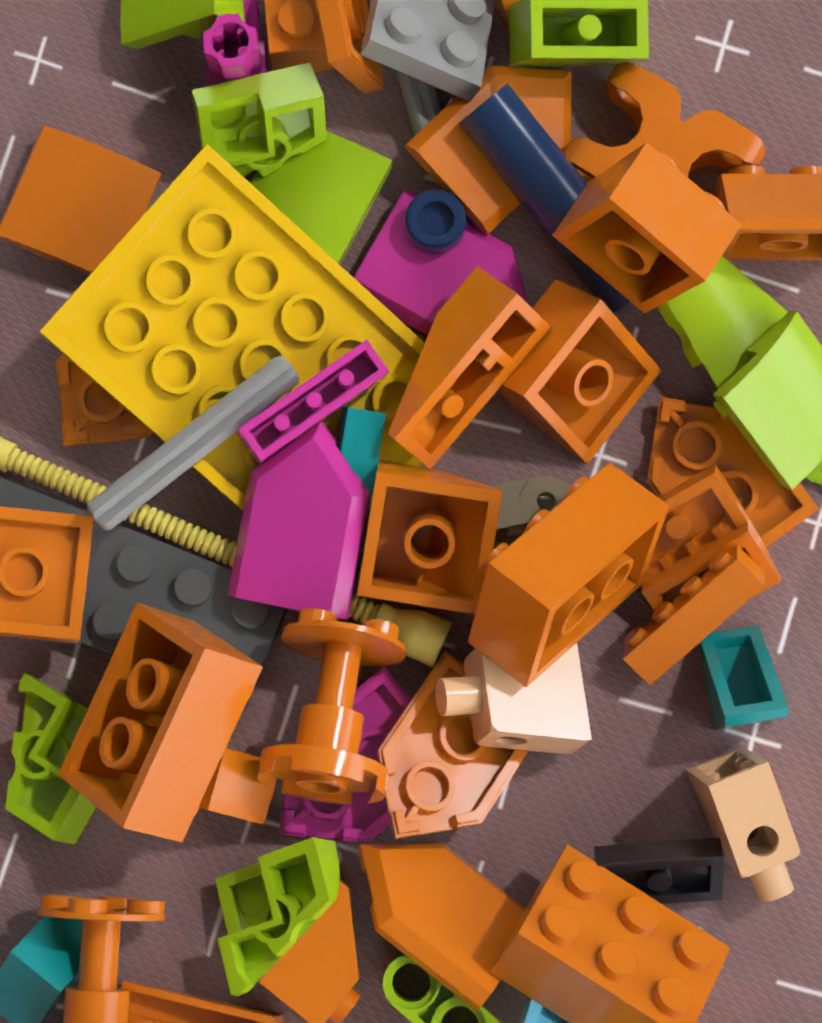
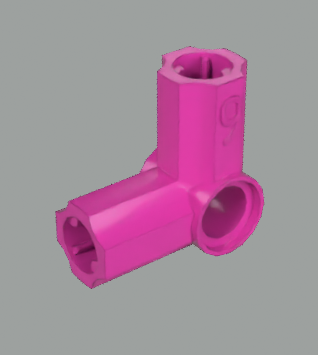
[203,0,268,86]

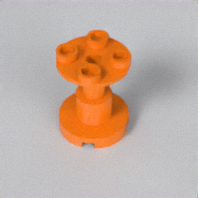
[257,608,407,804]
[37,895,166,1023]

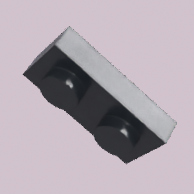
[594,838,724,904]

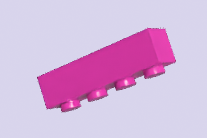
[237,340,390,465]

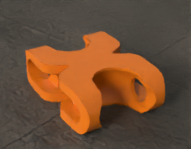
[562,62,766,183]

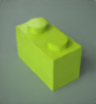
[509,0,649,67]

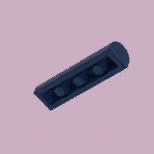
[458,83,630,313]

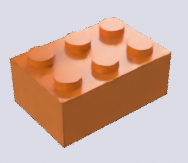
[468,462,669,688]
[58,602,263,842]
[490,844,731,1023]

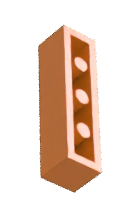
[623,545,765,685]

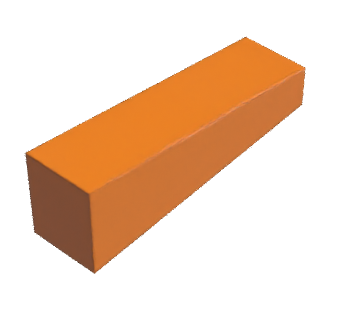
[121,980,284,1023]

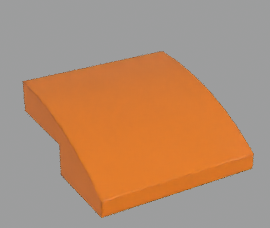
[0,125,162,275]
[641,464,782,612]

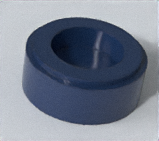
[405,190,466,254]

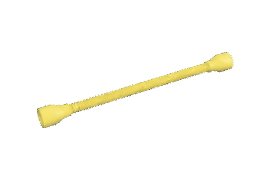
[0,436,452,668]

